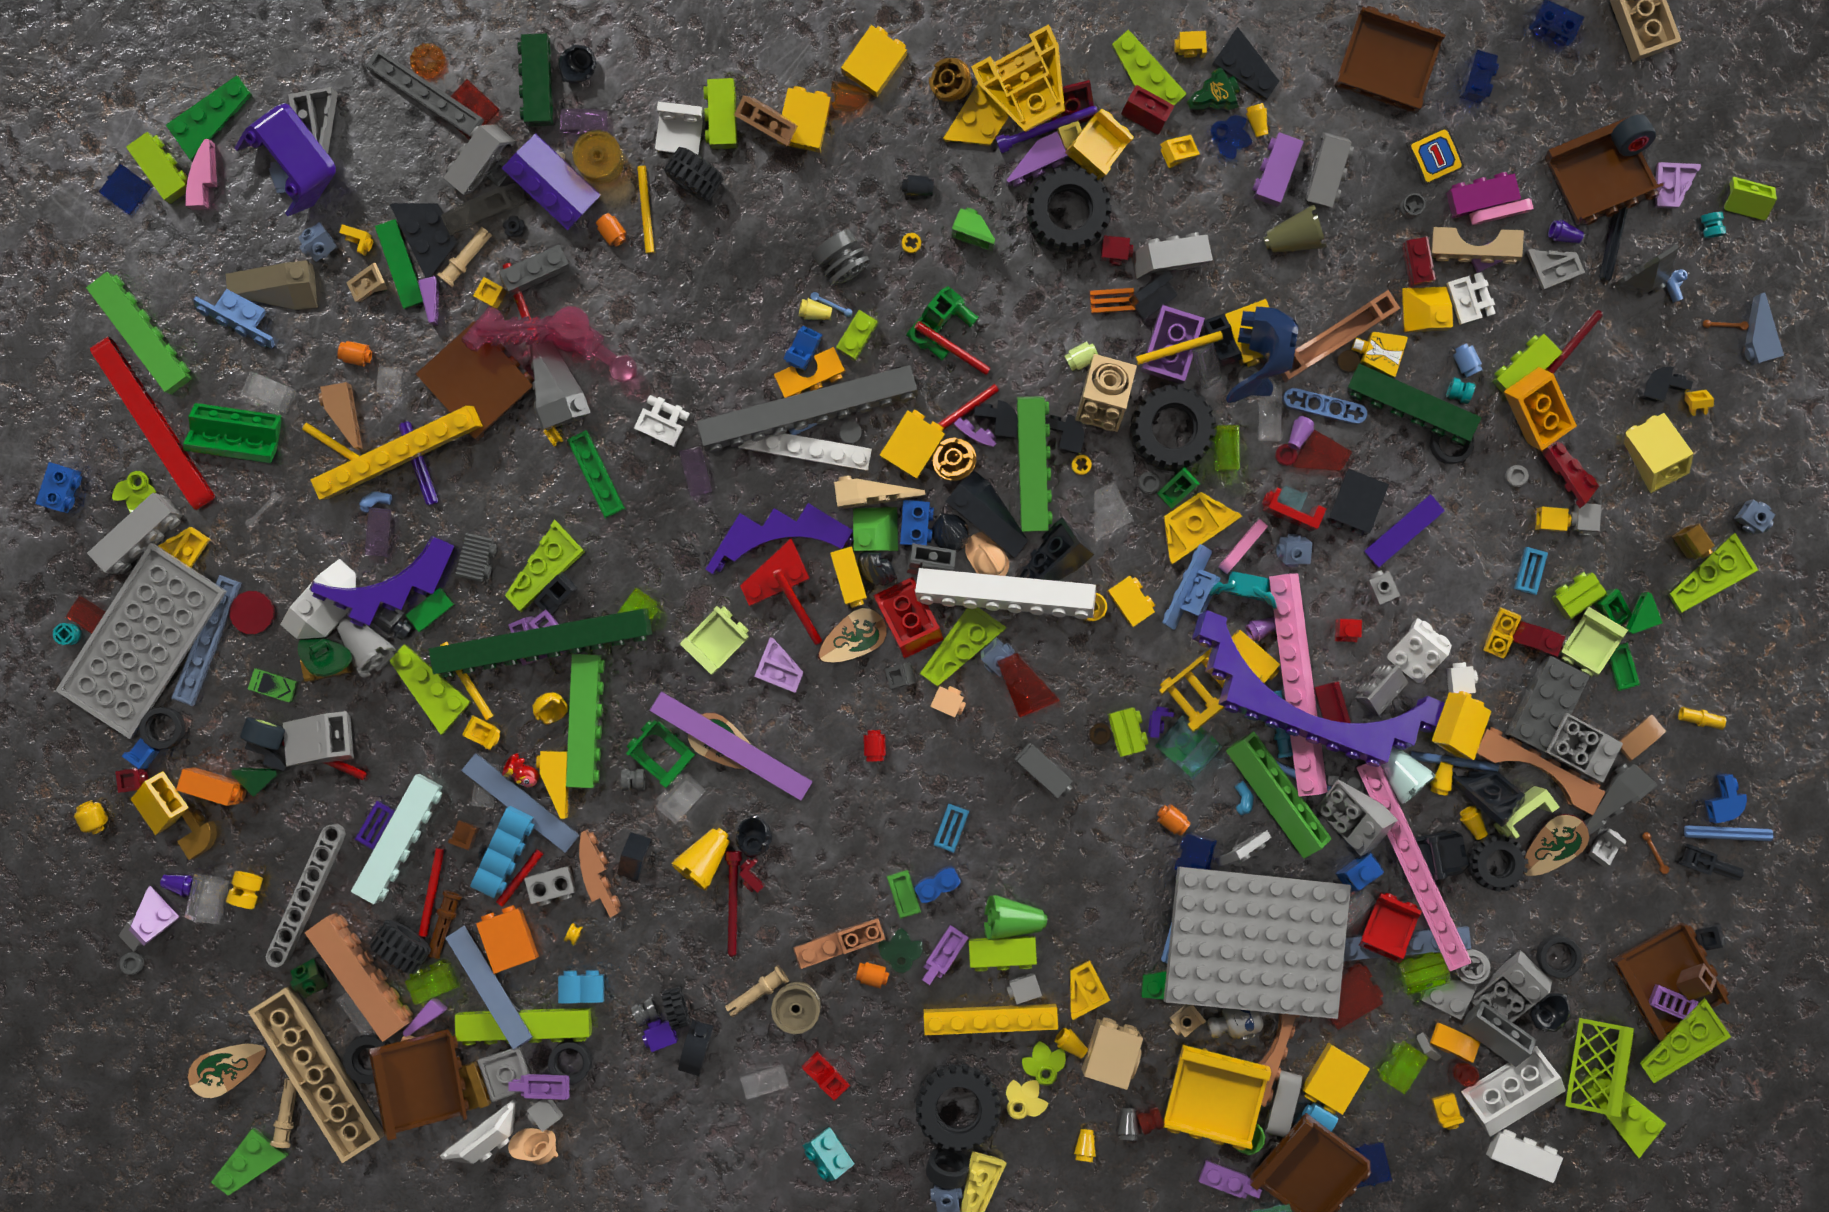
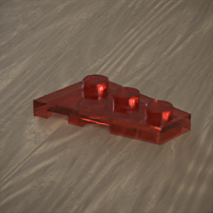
[997,653,1060,718]

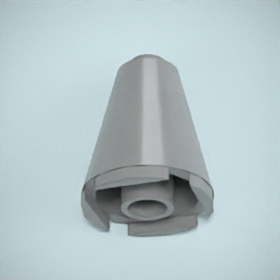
[337,616,396,677]

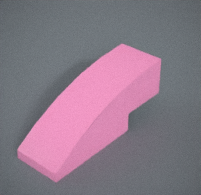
[186,139,217,210]

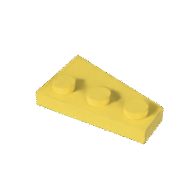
[960,1151,1007,1212]

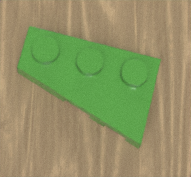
[211,1128,289,1196]

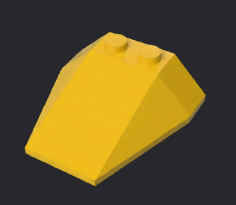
[971,24,1065,132]

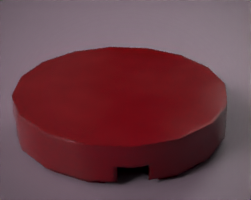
[230,591,275,634]

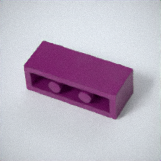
[1446,172,1521,219]

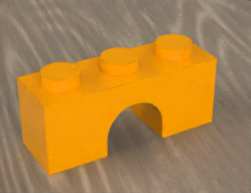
[774,347,845,398]

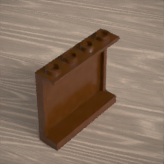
[1334,6,1446,114]
[1545,117,1664,226]
[416,321,534,441]
[1611,922,1730,1041]
[368,1029,469,1141]
[1250,1113,1371,1212]

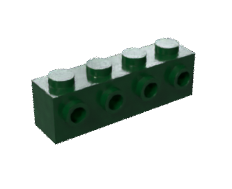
[517,33,553,127]

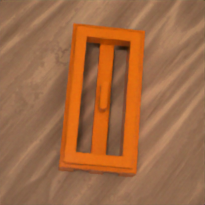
[1090,288,1135,314]

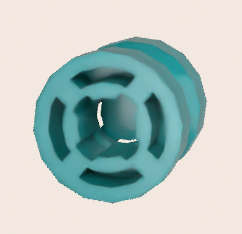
[1700,212,1727,238]
[1446,377,1475,405]
[53,623,82,645]

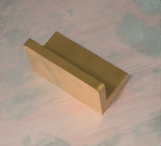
[459,1061,492,1111]

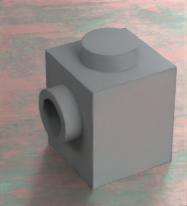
[1570,504,1601,536]
[1365,570,1400,605]
[527,1099,563,1132]

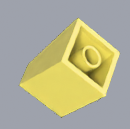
[1624,413,1694,493]

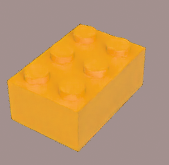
[1504,367,1577,451]

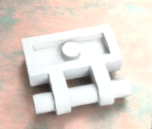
[1447,272,1496,325]
[634,395,690,447]

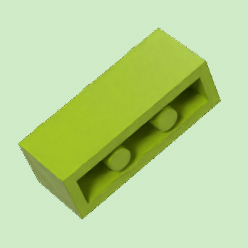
[703,78,738,149]
[126,132,188,204]
[1492,334,1562,395]
[968,936,1037,971]

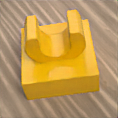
[1684,390,1714,416]

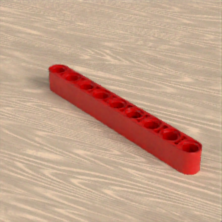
[90,336,215,510]

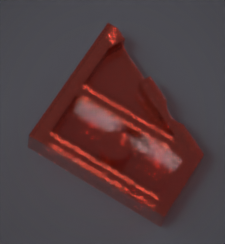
[1292,429,1352,471]

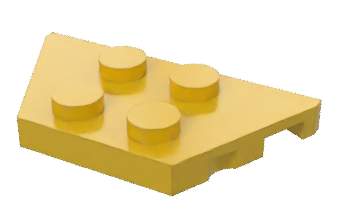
[943,83,1009,146]
[1164,492,1242,565]

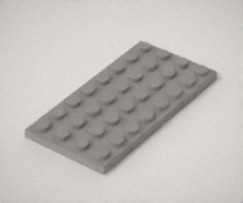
[55,543,227,739]

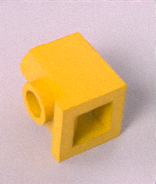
[1174,31,1207,58]

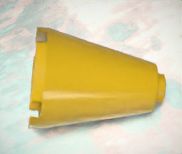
[671,828,730,891]

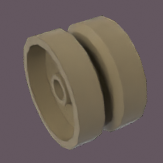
[771,981,821,1034]

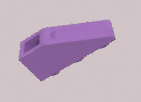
[1006,132,1068,187]

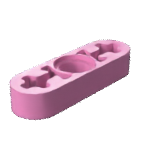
[1469,199,1534,225]
[1218,519,1268,574]

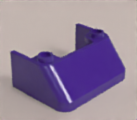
[234,103,336,217]

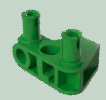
[906,286,979,361]

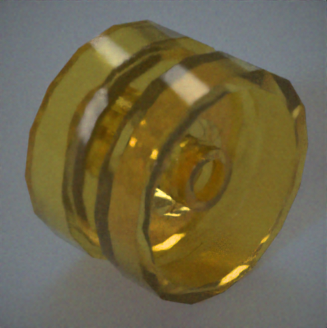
[572,130,625,184]

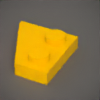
[158,527,210,568]
[1070,960,1111,1020]

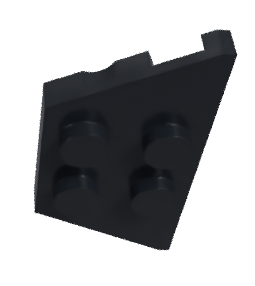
[390,203,458,278]
[1452,771,1525,827]

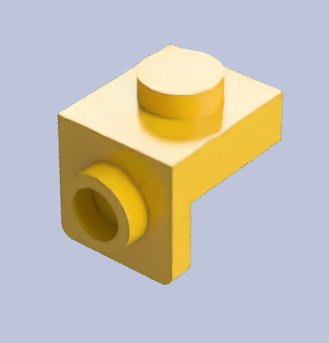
[462,715,500,750]

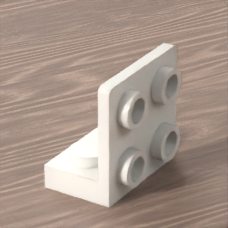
[655,102,704,155]

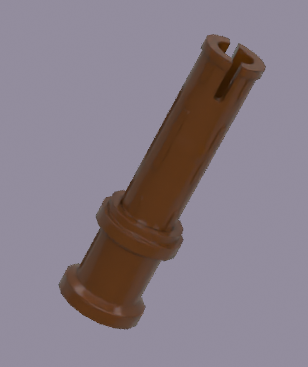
[428,890,462,959]

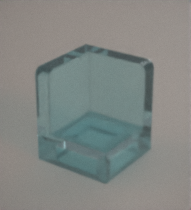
[1278,485,1308,511]

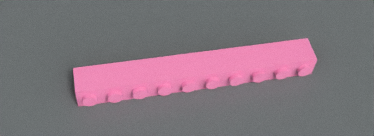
[1269,573,1328,797]

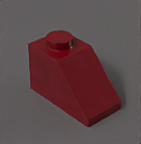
[1512,621,1566,657]

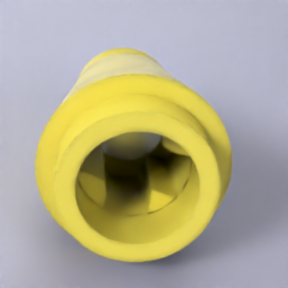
[799,298,832,320]

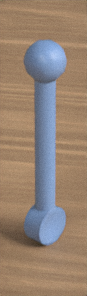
[810,292,853,317]

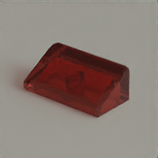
[66,596,105,634]

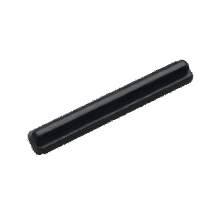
[1599,207,1628,281]

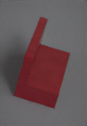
[1121,85,1174,135]
[1314,681,1351,723]

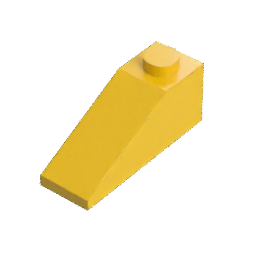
[536,751,569,819]

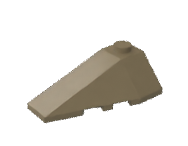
[225,260,318,310]

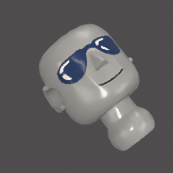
[1207,1008,1263,1040]

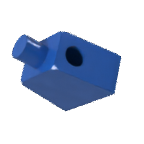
[1335,851,1384,892]

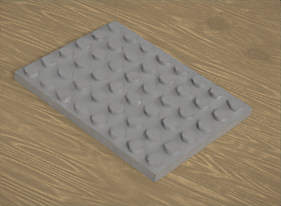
[1164,866,1351,1019]

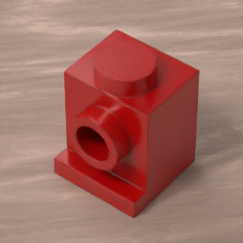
[1335,619,1362,642]

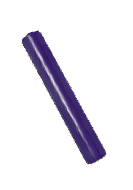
[399,421,438,505]

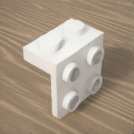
[1387,618,1452,683]

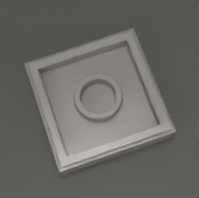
[477,1046,530,1102]

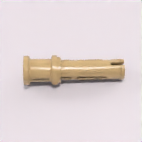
[437,227,492,288]
[725,965,789,1017]
[270,1078,297,1148]

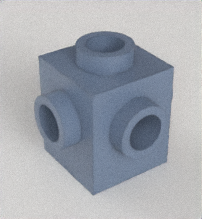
[298,222,337,262]
[1734,499,1776,534]
[1276,534,1312,567]
[981,637,1016,677]
[930,1184,963,1212]

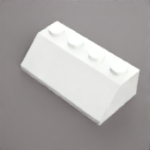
[1461,1046,1566,1137]

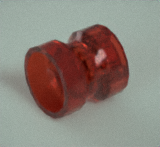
[1452,1061,1479,1087]
[1137,1107,1165,1136]

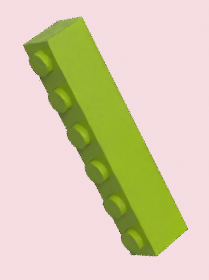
[455,1008,592,1045]

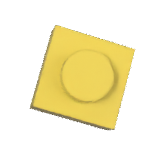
[1057,121,1082,149]

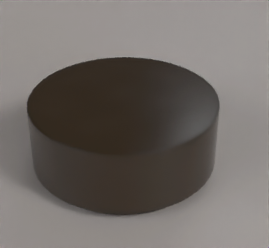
[1337,350,1360,373]
[1089,723,1111,745]

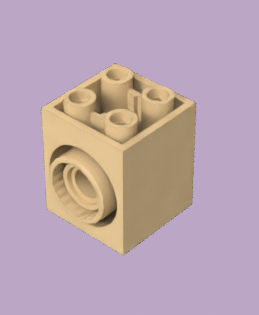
[1075,354,1137,432]
[1081,1017,1143,1090]

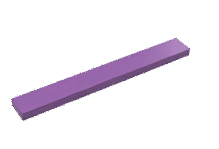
[650,691,812,800]

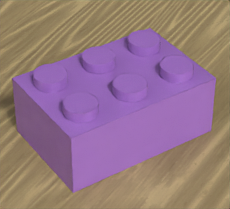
[1141,305,1205,384]

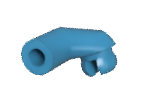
[1235,781,1254,815]

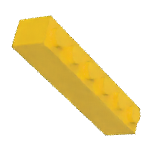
[924,1004,1058,1035]

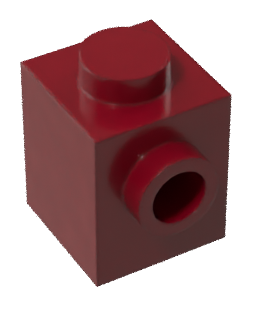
[1100,235,1133,266]

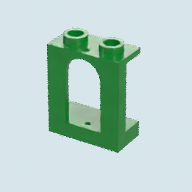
[626,720,696,788]

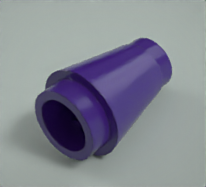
[1548,220,1584,244]
[160,874,196,897]

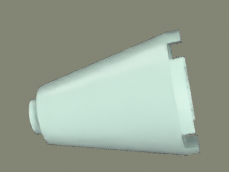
[1381,746,1436,804]

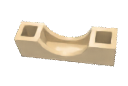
[1431,227,1524,264]

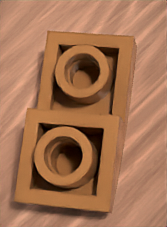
[1619,715,1666,761]

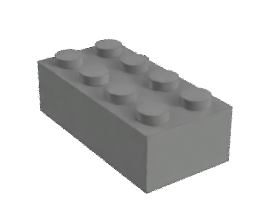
[87,493,184,575]

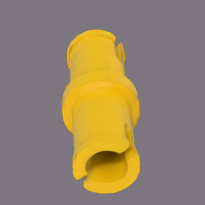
[1678,707,1726,730]

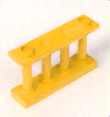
[1159,647,1262,733]

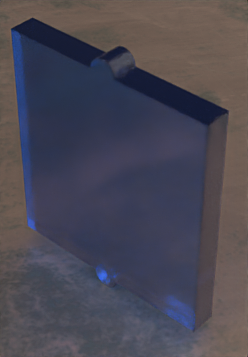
[99,163,152,215]
[1354,1141,1392,1188]

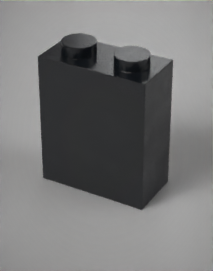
[1325,468,1389,537]

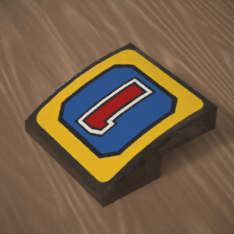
[1406,125,1465,185]

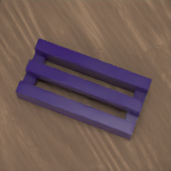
[355,801,396,850]

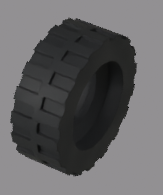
[343,1033,390,1085]

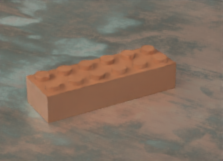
[305,913,413,1042]

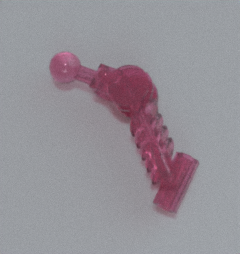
[462,306,637,383]

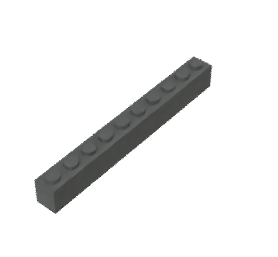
[697,365,917,453]

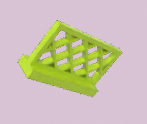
[1565,1018,1634,1117]

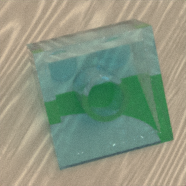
[1155,714,1222,780]

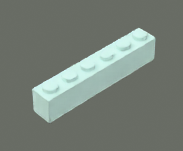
[351,774,443,904]

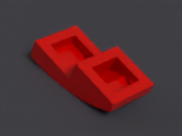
[802,1051,850,1101]

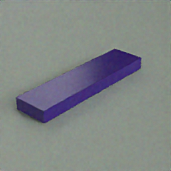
[1363,494,1445,568]

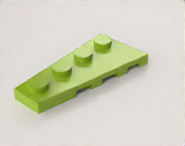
[1112,30,1187,106]
[505,519,585,612]
[1668,533,1758,614]
[390,644,471,735]
[1640,998,1731,1083]
[1581,1067,1666,1158]

